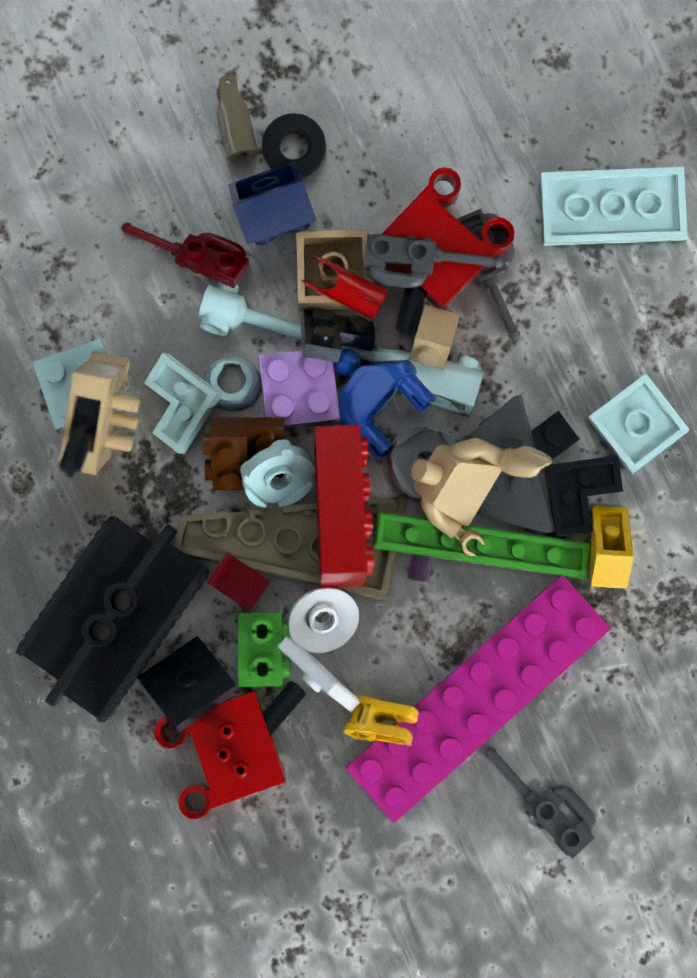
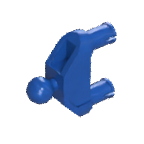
[333,349,437,461]

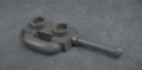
[457,209,520,340]
[364,234,503,288]
[485,747,596,859]

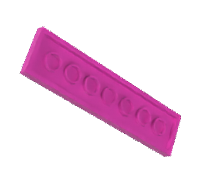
[346,576,611,823]

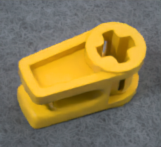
[343,695,419,746]

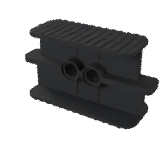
[16,515,210,723]

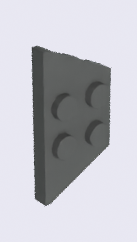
[463,394,555,533]

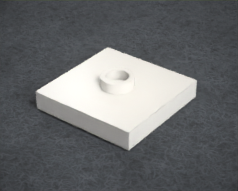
[278,637,360,712]

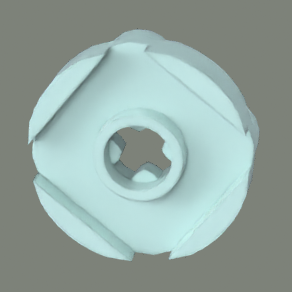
[240,439,316,508]

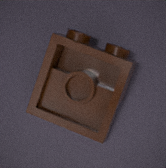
[202,417,285,490]

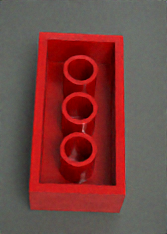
[314,425,374,587]

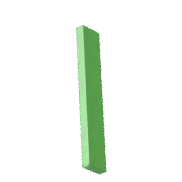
[372,511,591,579]

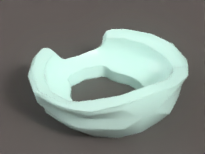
[203,357,262,411]

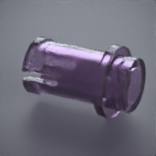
[405,554,434,582]

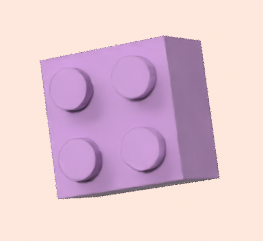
[258,350,340,430]

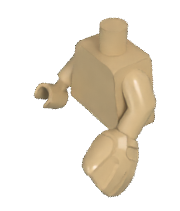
[411,438,552,556]

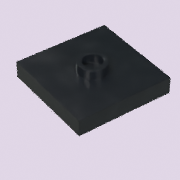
[137,636,239,733]

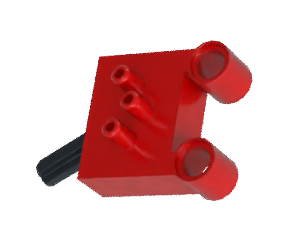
[154,681,306,820]

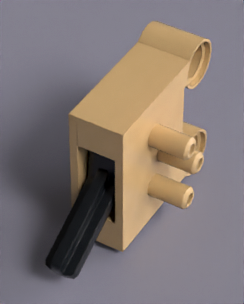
[58,351,140,477]

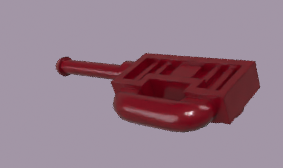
[121,222,249,288]

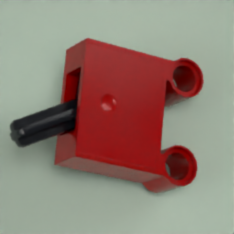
[381,167,515,335]

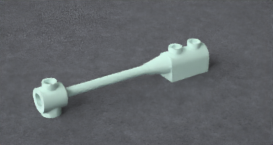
[198,282,484,417]

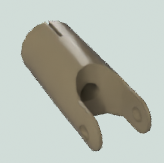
[217,75,258,161]

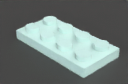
[540,167,688,246]

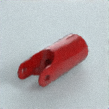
[301,256,388,320]

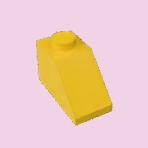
[589,505,634,588]

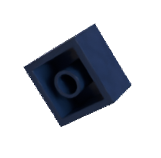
[228,161,317,245]

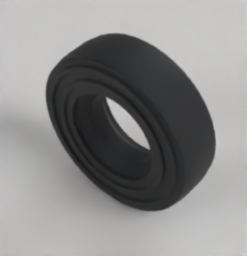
[262,113,326,178]

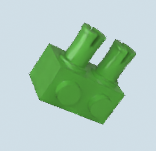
[238,613,291,687]

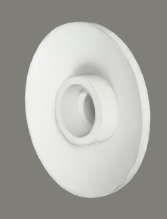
[288,587,359,653]

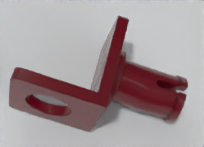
[206,553,269,611]

